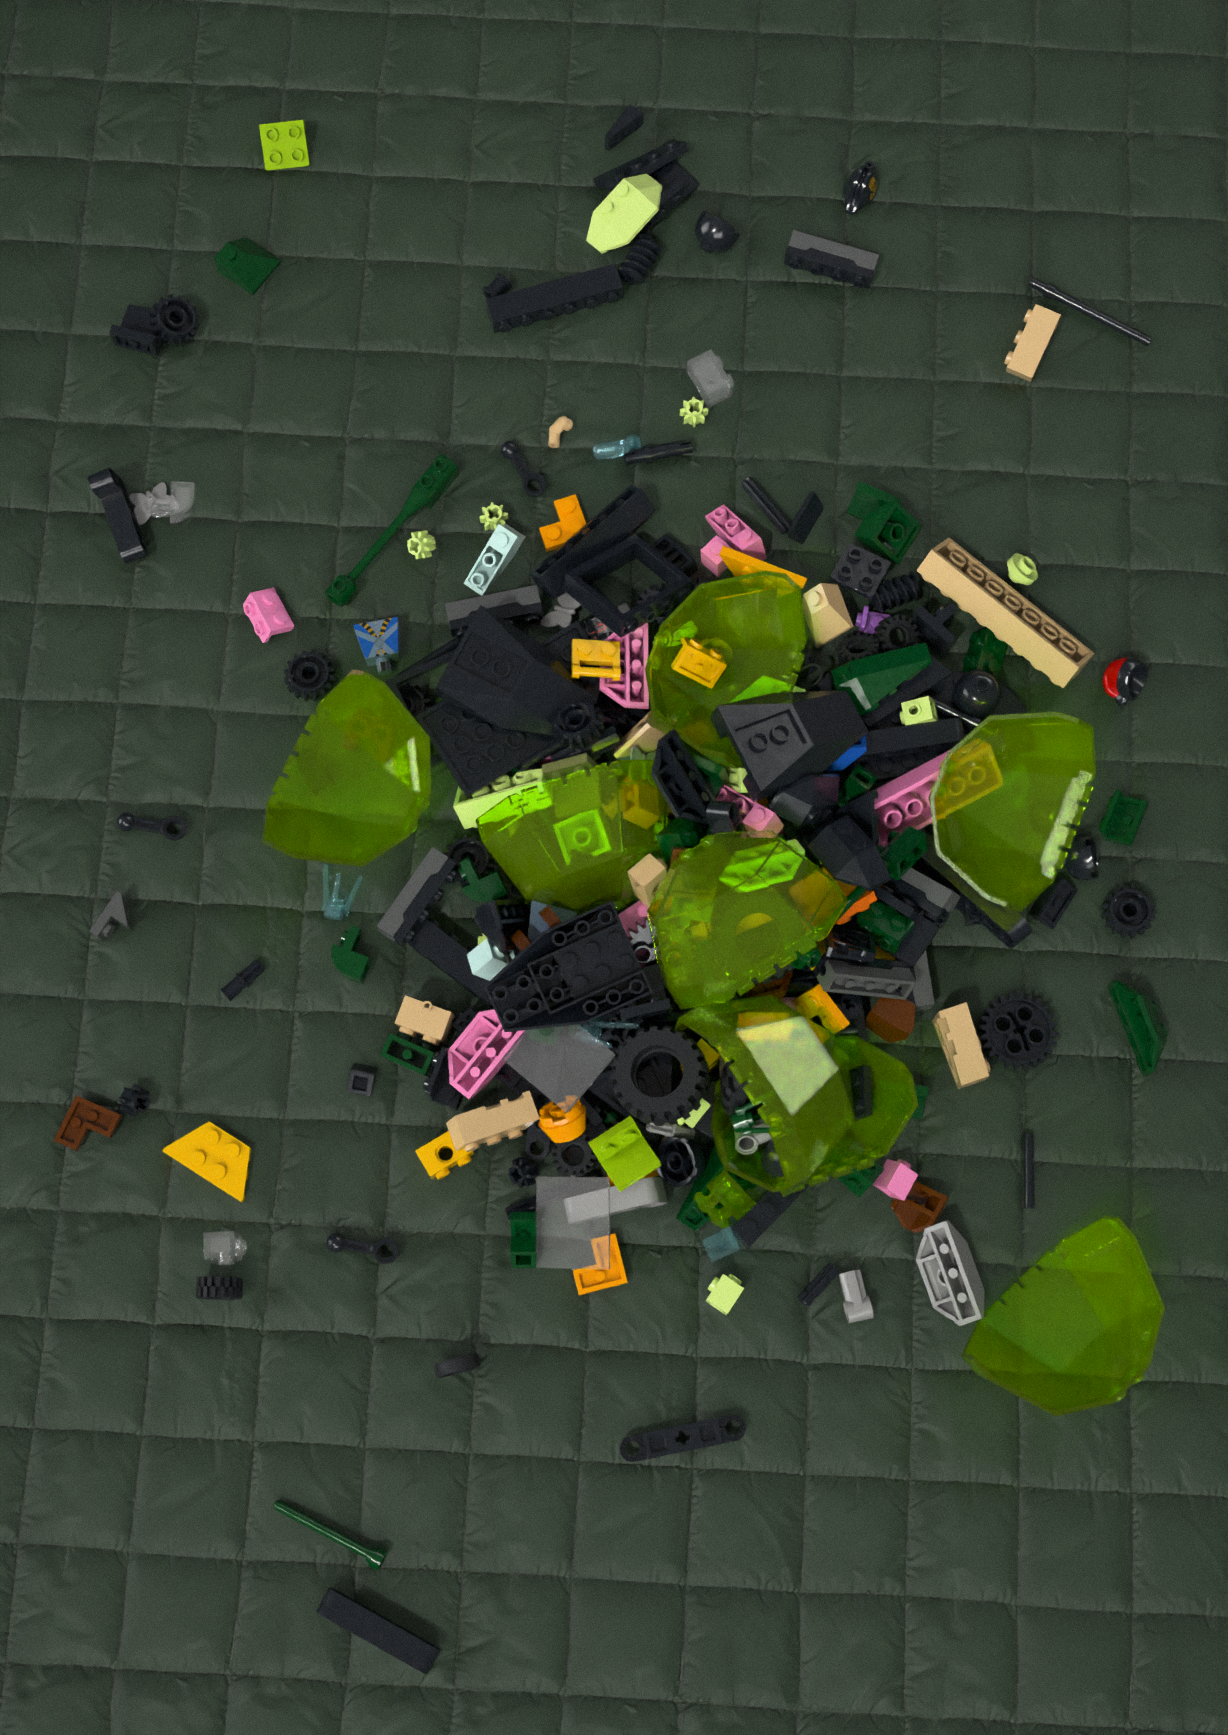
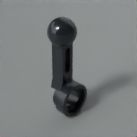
[501,441,546,497]
[117,812,186,841]
[326,1232,399,1264]

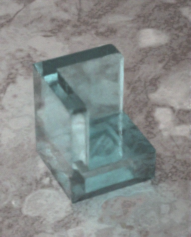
[702,1226,740,1264]

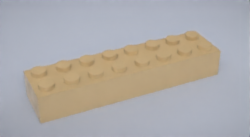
[917,538,1095,688]

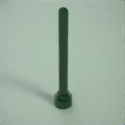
[273,1501,388,1571]

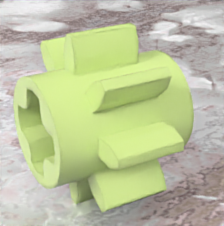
[680,397,708,427]
[479,502,509,531]
[407,530,436,559]

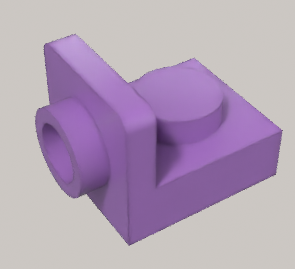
[855,606,890,636]

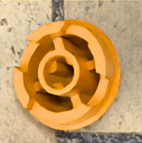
[538,1096,586,1143]

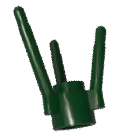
[731,1090,793,1136]

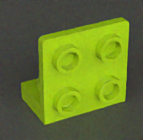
[259,120,309,170]
[588,1116,661,1192]

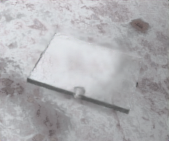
[502,1024,616,1113]
[536,1175,610,1270]

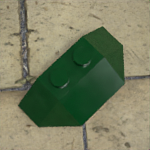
[1107,980,1168,1078]

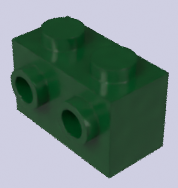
[380,1032,435,1077]

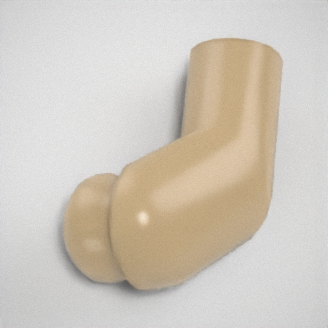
[548,416,573,448]

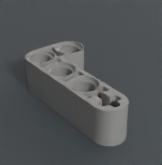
[564,1177,668,1225]

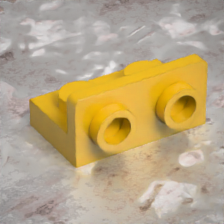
[671,637,727,689]

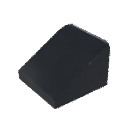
[347,1063,377,1097]

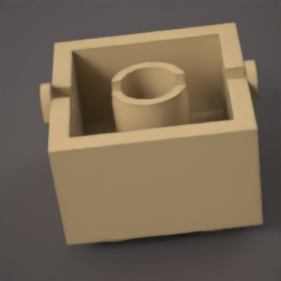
[395,995,456,1046]

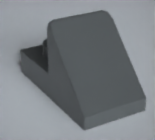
[90,891,132,942]

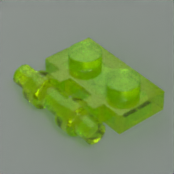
[694,1170,756,1230]

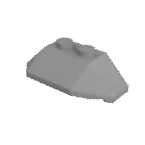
[916,1220,985,1326]

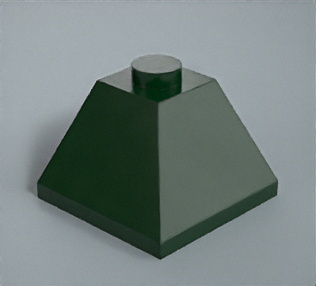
[214,237,281,295]
[854,500,922,565]

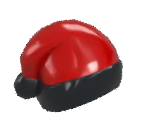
[1102,657,1148,706]

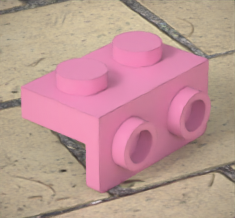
[243,587,294,643]

